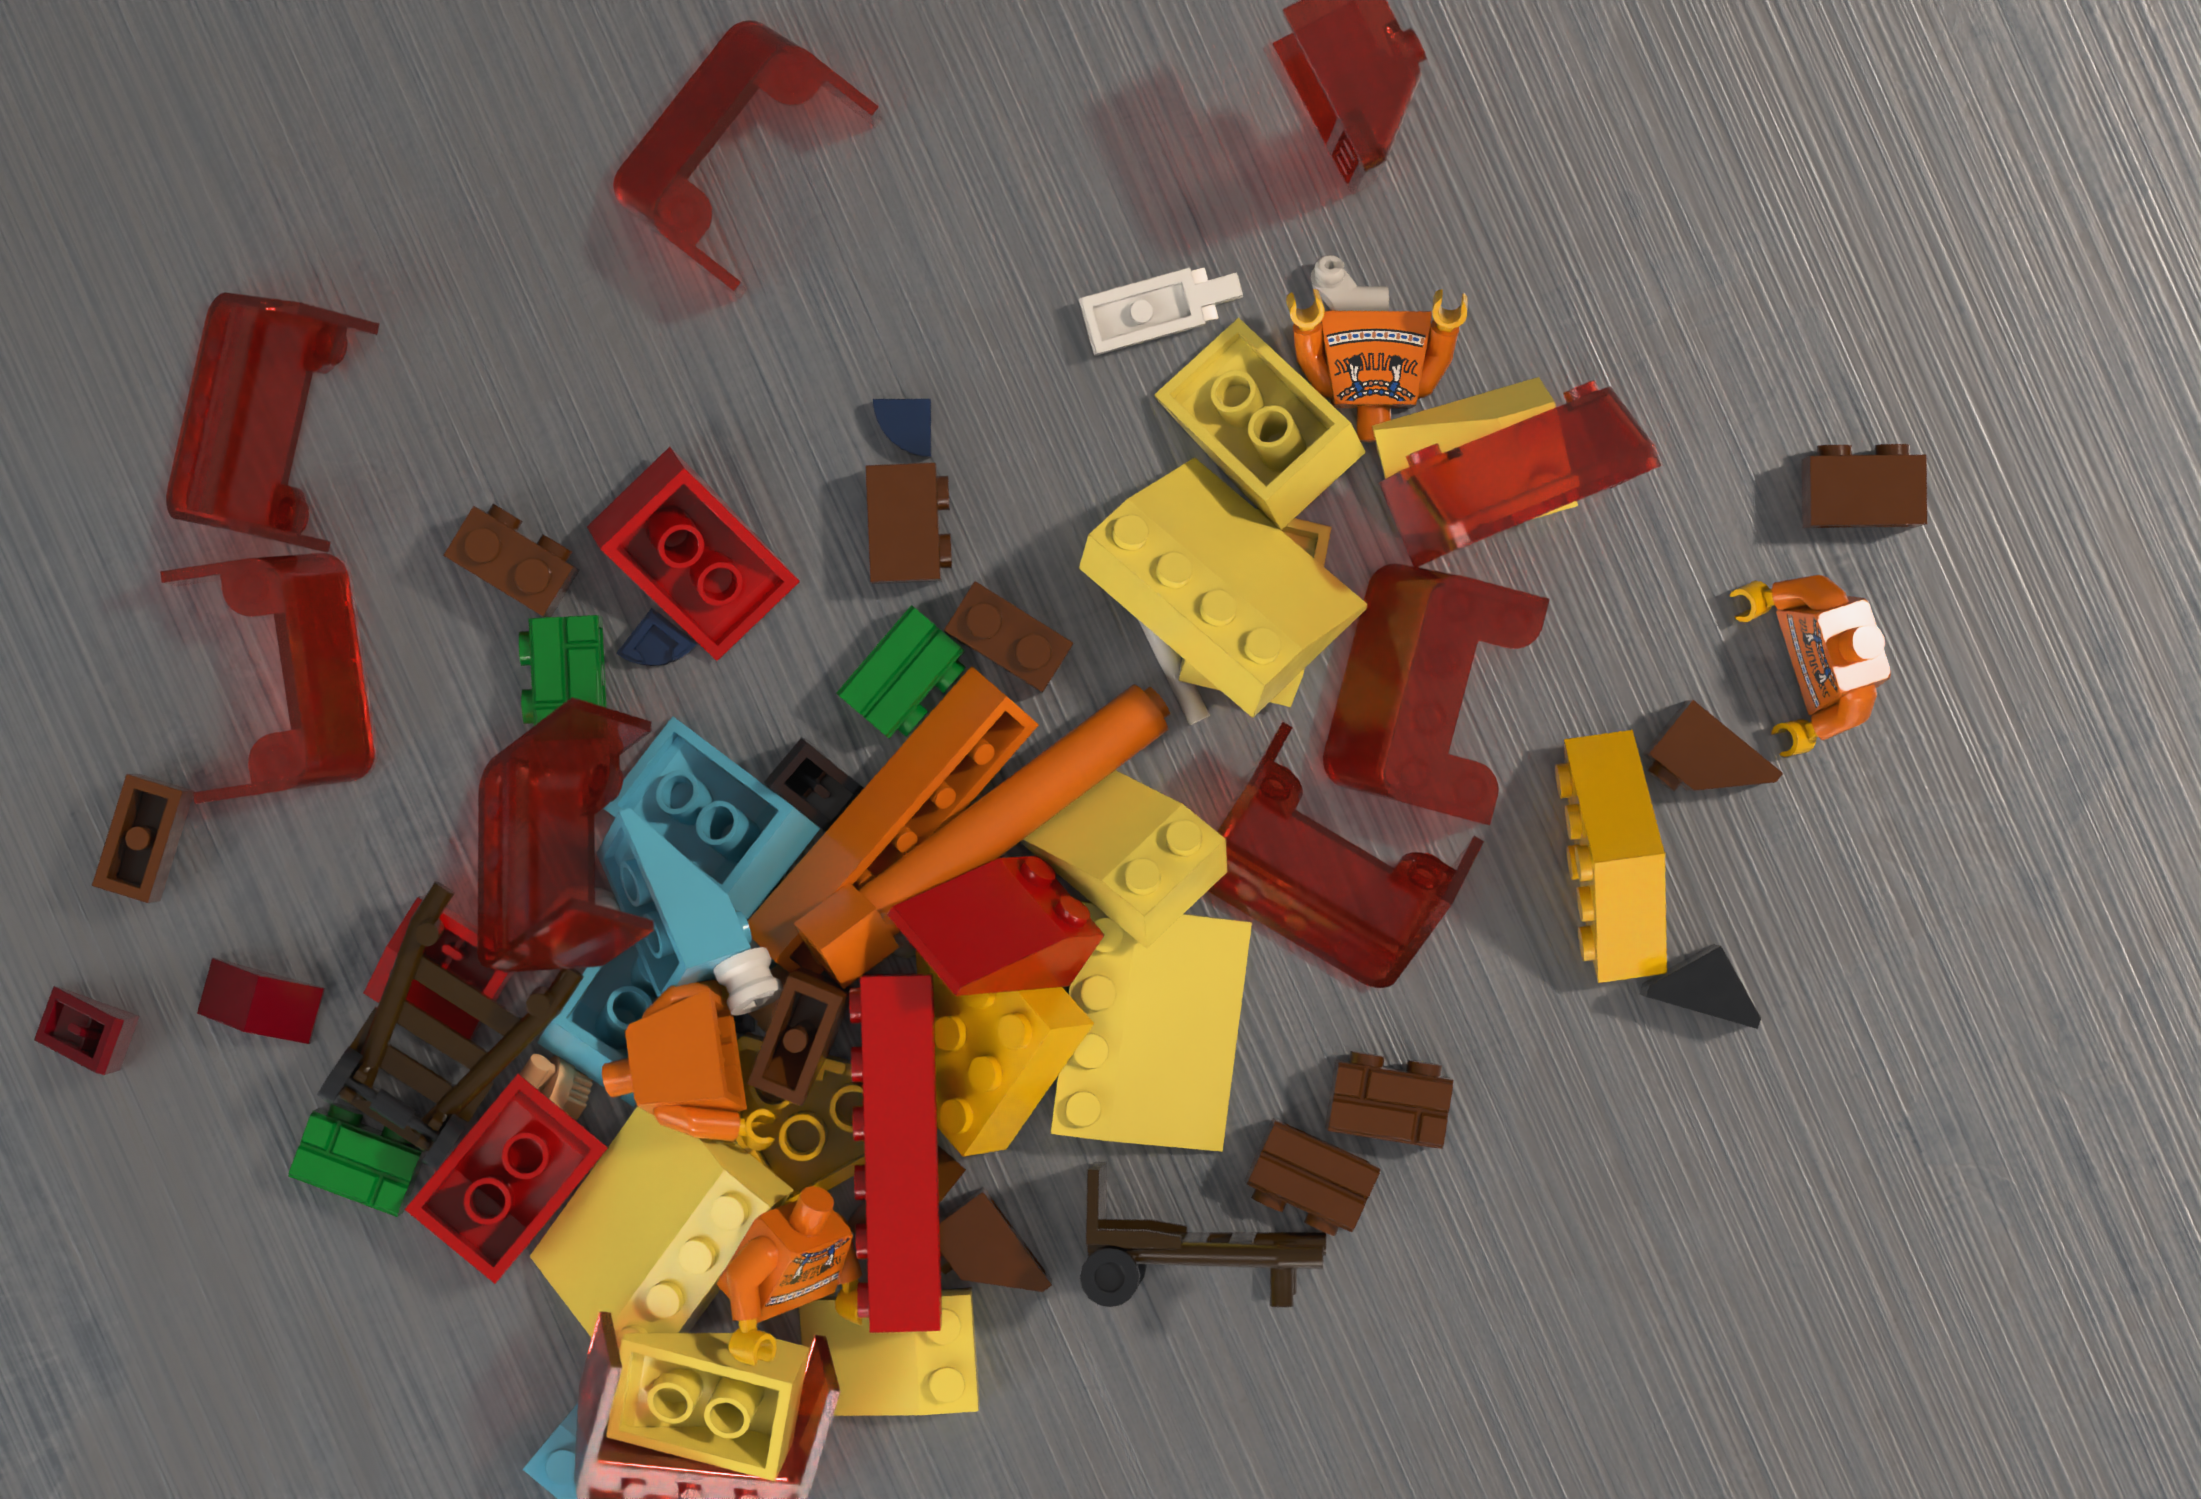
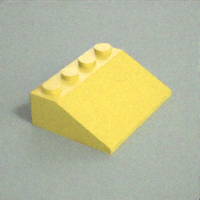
[1079,458,1368,718]
[1051,900,1252,1152]
[529,1106,794,1362]

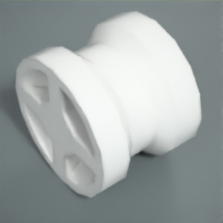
[713,947,784,1015]

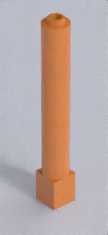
[793,684,1170,989]

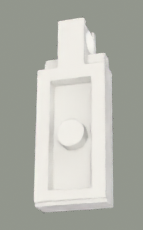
[1079,268,1243,356]

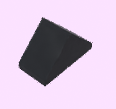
[764,737,864,832]
[1639,944,1761,1029]

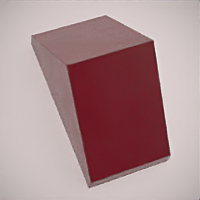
[197,958,325,1044]
[34,986,140,1075]

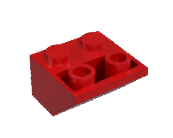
[363,895,524,1040]

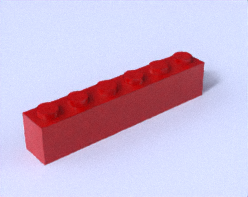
[849,973,942,1333]

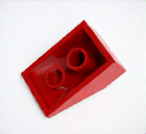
[587,447,800,661]
[887,856,1105,996]
[404,1073,609,1284]

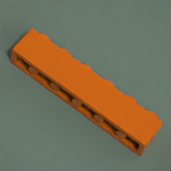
[748,666,1039,974]

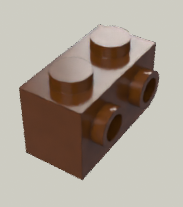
[443,504,580,617]

